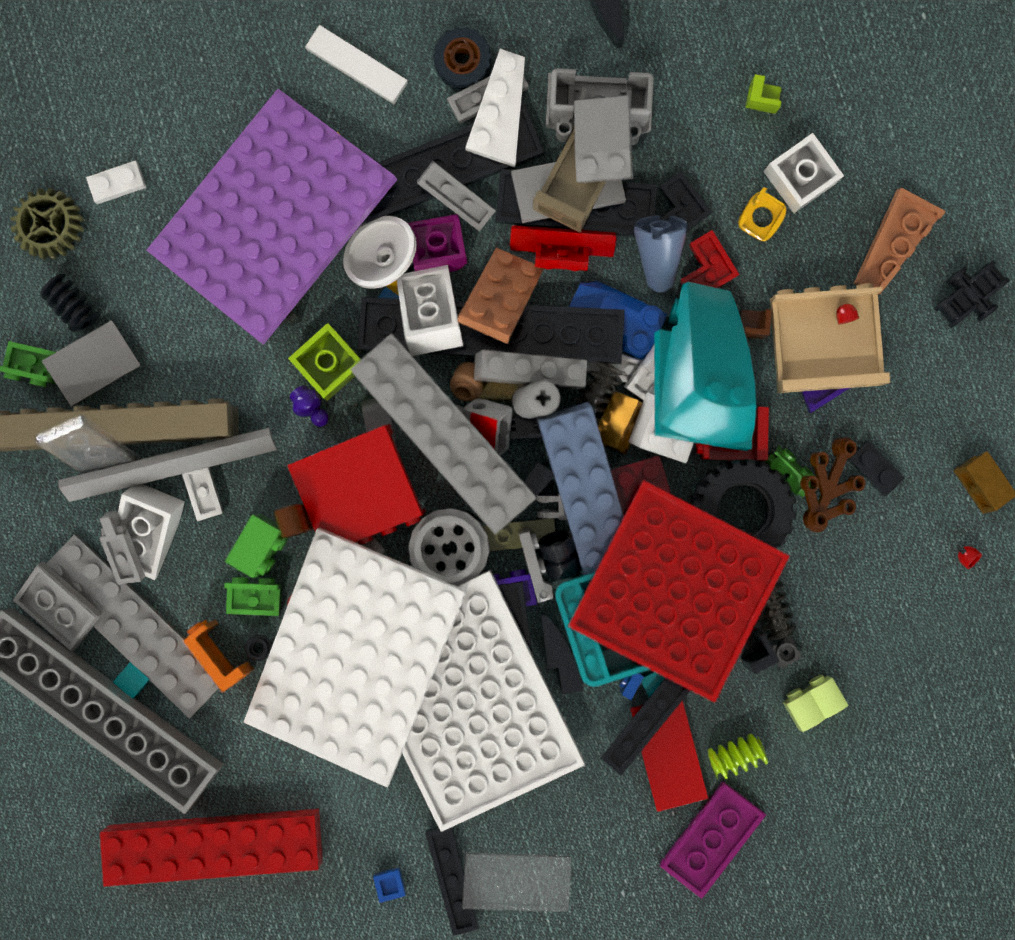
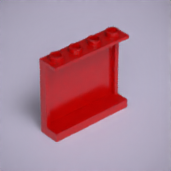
[287,423,426,545]

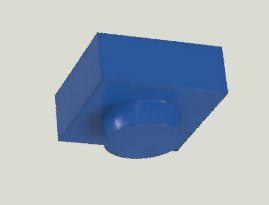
[619,673,644,700]
[373,867,406,903]

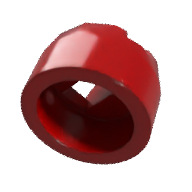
[836,304,860,325]
[958,546,982,569]

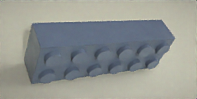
[537,402,623,575]

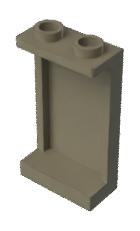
[533,123,607,232]

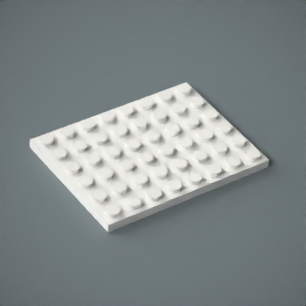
[244,528,467,787]
[402,570,585,832]

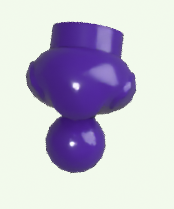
[290,385,329,427]

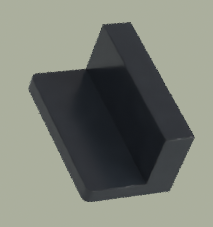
[741,628,779,674]

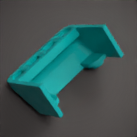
[555,571,649,687]

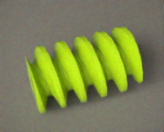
[708,733,768,780]

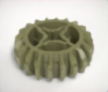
[10,188,84,260]

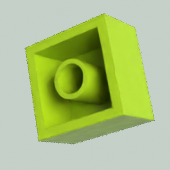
[288,323,361,401]

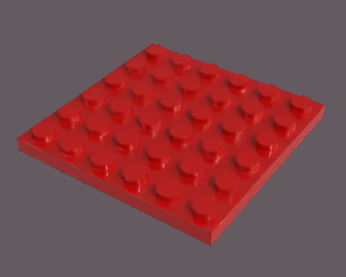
[568,480,789,703]

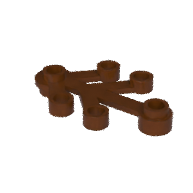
[800,437,865,533]

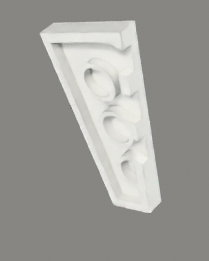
[465,49,525,167]

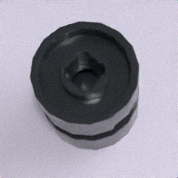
[538,530,581,580]

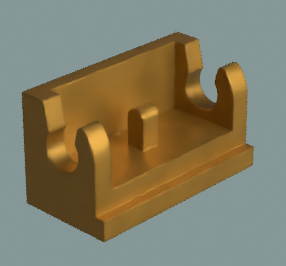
[598,391,643,455]
[953,451,1015,514]

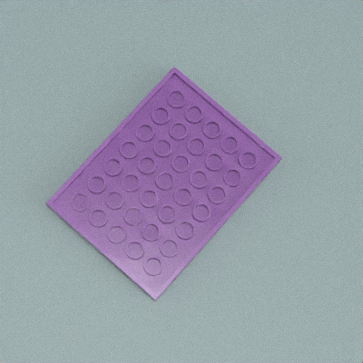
[146,89,397,345]

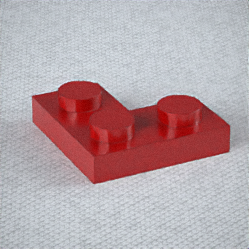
[680,230,740,288]

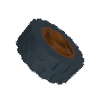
[433,27,492,90]

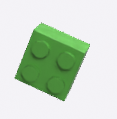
[225,514,289,578]

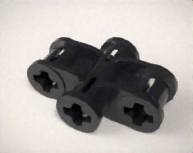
[934,260,1010,328]

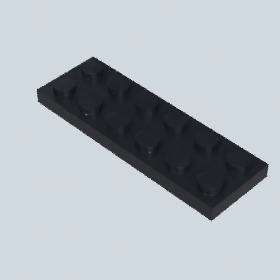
[495,169,657,237]

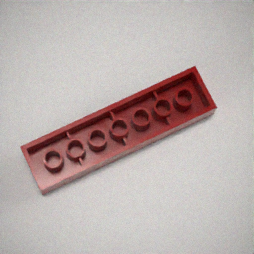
[100,809,323,887]

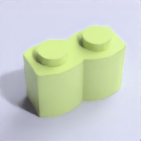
[783,675,849,732]

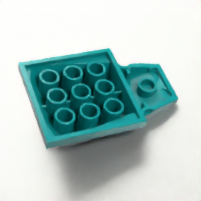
[654,282,756,451]

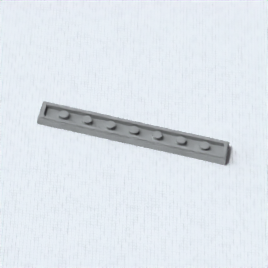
[59,428,277,502]

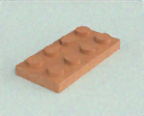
[457,248,544,343]

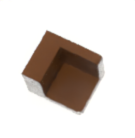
[739,309,772,339]

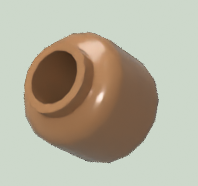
[450,362,487,401]

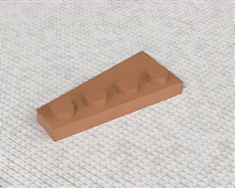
[853,188,946,295]

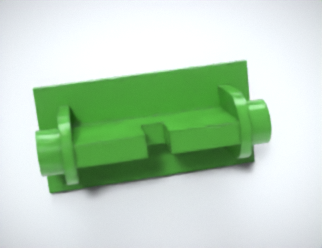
[765,445,815,497]

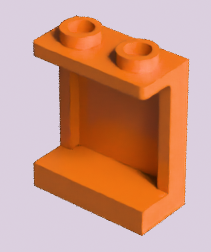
[183,620,254,692]

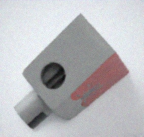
[456,398,513,456]

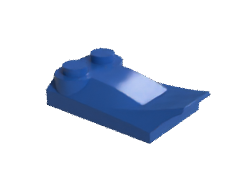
[569,280,667,360]

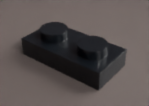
[847,440,905,497]

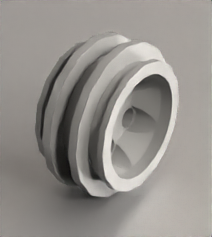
[409,509,490,586]

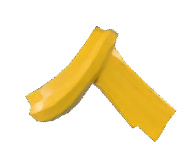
[738,187,786,242]

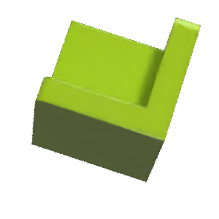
[745,74,781,114]

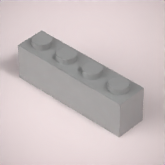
[474,350,587,390]

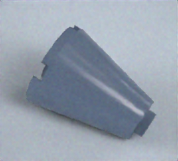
[634,215,688,292]

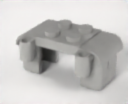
[546,68,653,145]

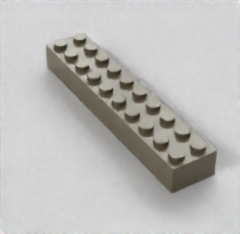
[0,399,239,452]

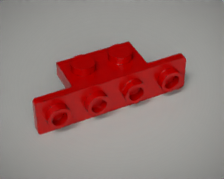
[510,225,616,271]

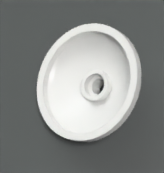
[343,216,416,289]

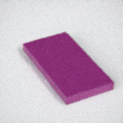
[659,781,766,899]

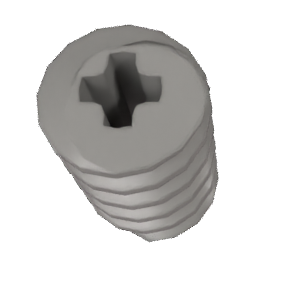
[512,381,560,419]

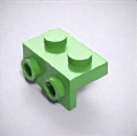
[0,341,56,387]
[224,577,282,616]

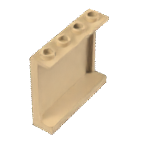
[770,283,890,393]

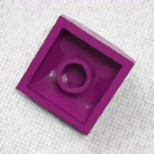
[407,214,467,272]

